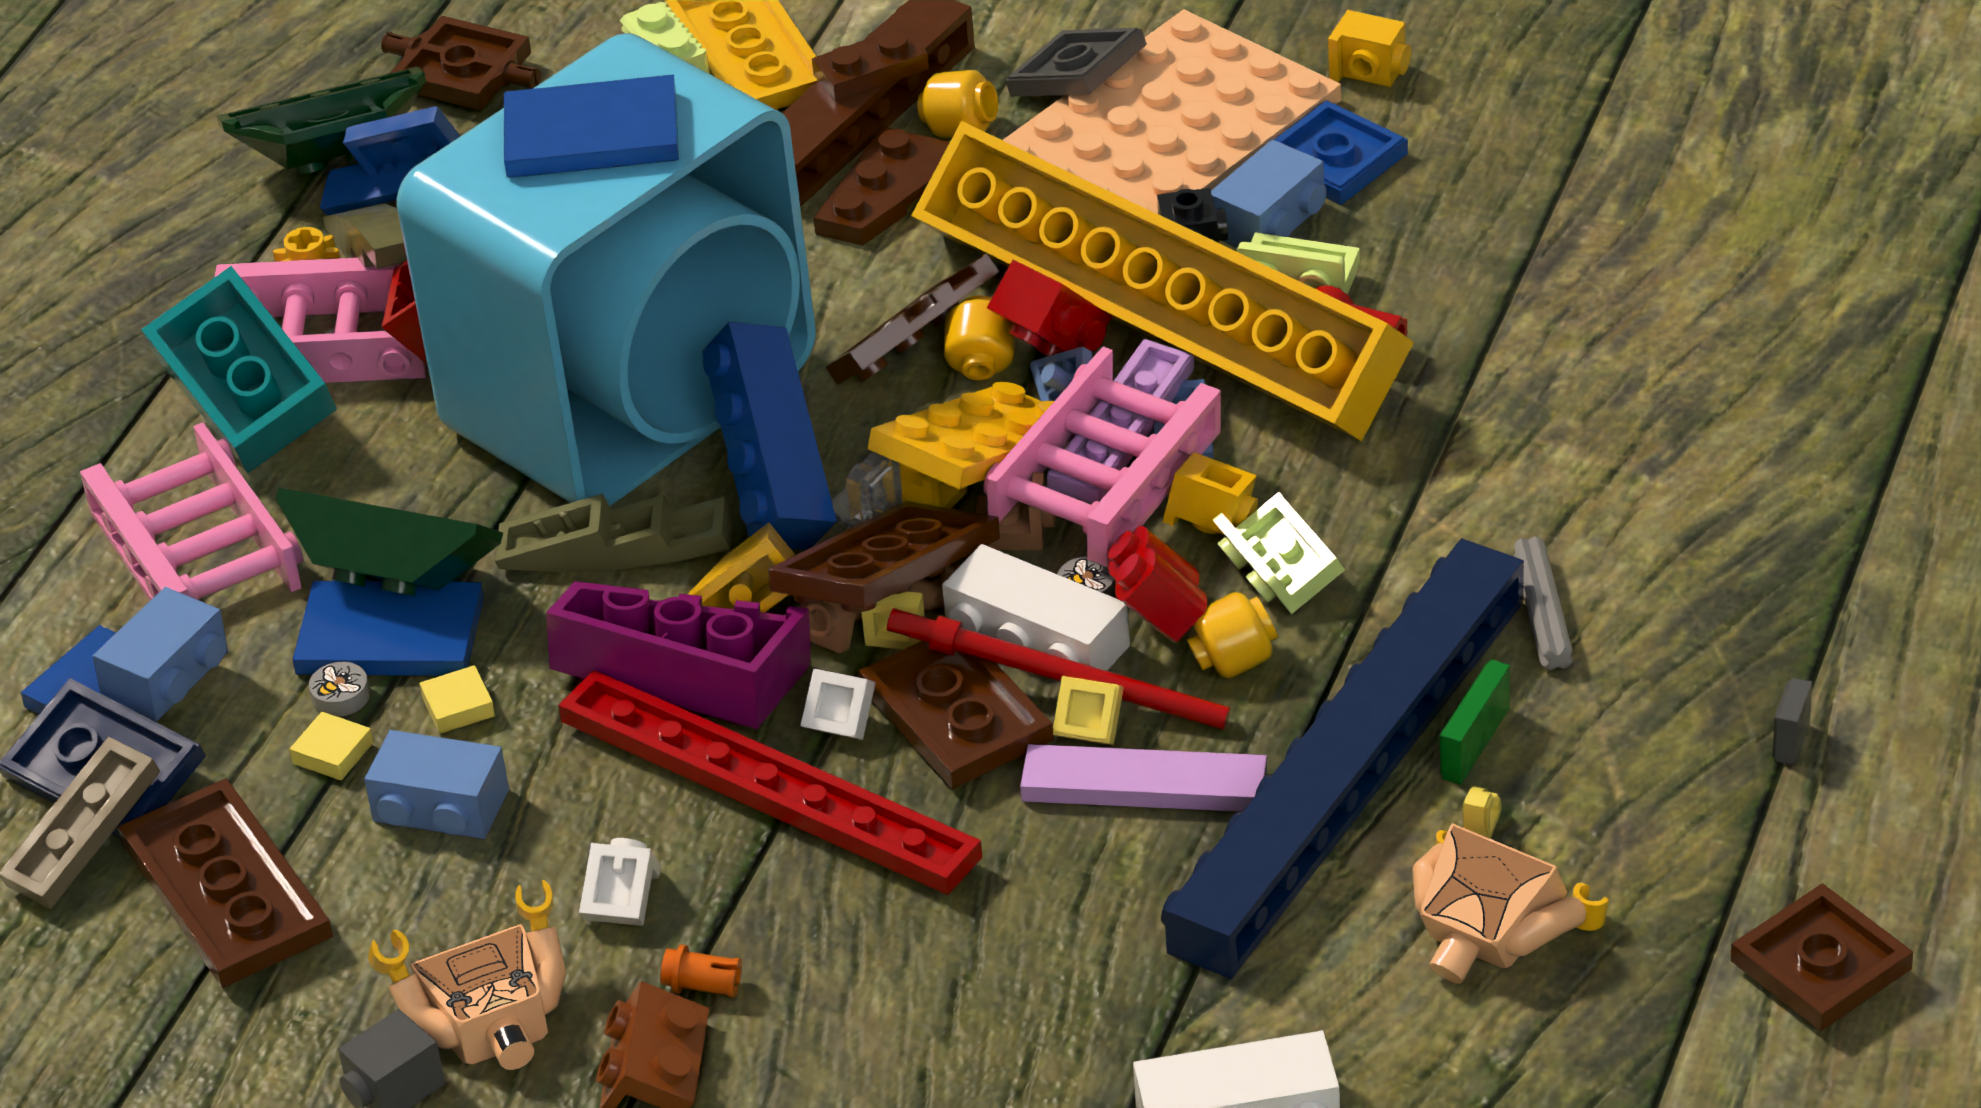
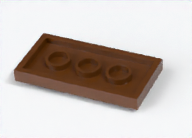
[768,501,1000,612]
[118,778,333,988]

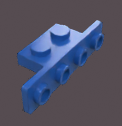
[320,106,460,216]

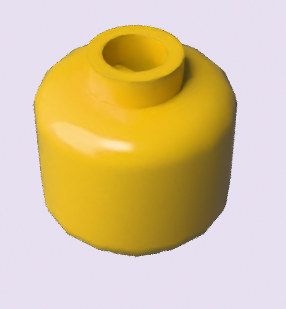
[917,70,998,139]
[943,295,1015,380]
[1187,592,1279,679]

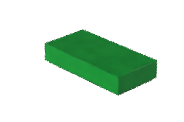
[1440,659,1510,785]

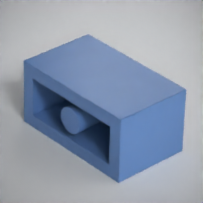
[1211,139,1326,248]
[92,587,228,722]
[364,730,509,839]

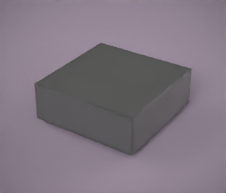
[1772,677,1812,765]

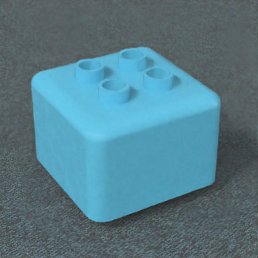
[397,33,816,506]

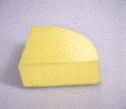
[1463,786,1502,839]

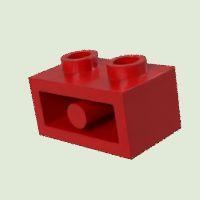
[987,260,1112,357]

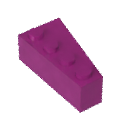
[546,581,811,729]

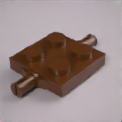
[381,16,541,110]

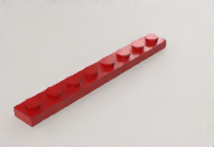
[558,670,983,895]

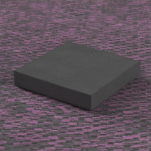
[1005,27,1147,97]

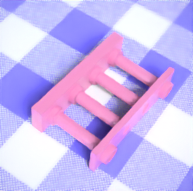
[215,258,427,383]
[984,347,1221,567]
[80,422,304,600]

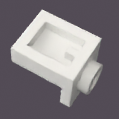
[579,838,661,926]

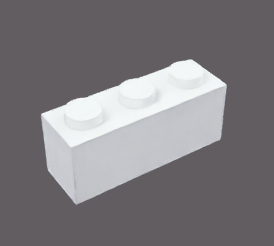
[942,544,1130,671]
[1133,1030,1340,1108]

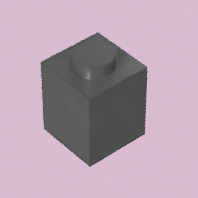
[338,1009,445,1108]

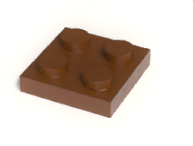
[1731,883,1913,1031]

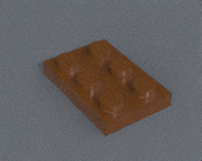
[859,641,1054,789]

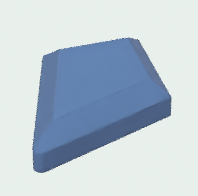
[1030,347,1092,401]

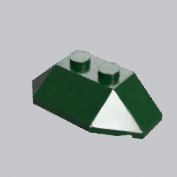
[217,66,427,174]
[276,487,503,597]

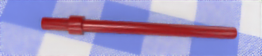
[886,608,1231,730]

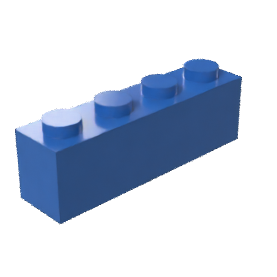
[702,322,837,550]

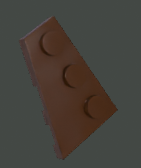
[814,126,950,246]

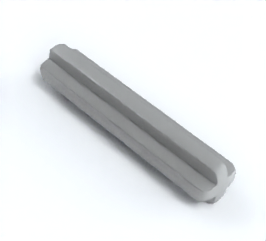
[1514,536,1572,671]

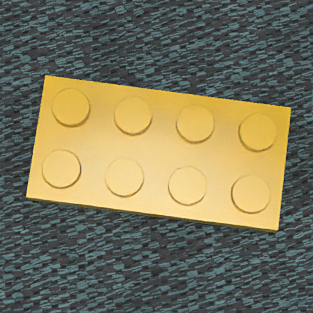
[664,0,818,110]
[867,382,1070,489]

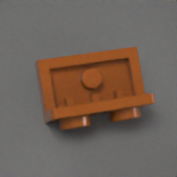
[596,981,709,1108]

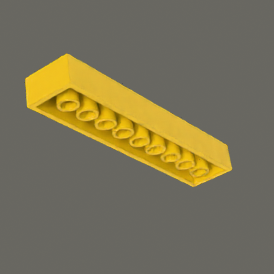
[911,121,1414,442]

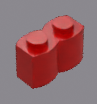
[1108,526,1207,642]

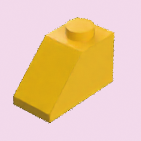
[688,523,795,613]

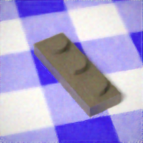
[0,736,161,909]

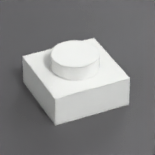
[800,668,876,740]

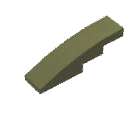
[323,204,407,269]
[495,494,734,572]

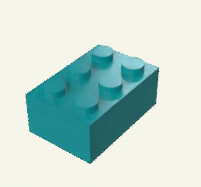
[141,266,337,474]

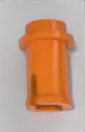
[660,944,742,998]

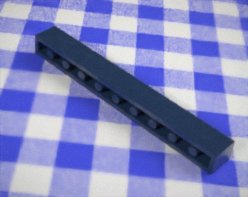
[1161,538,1524,979]

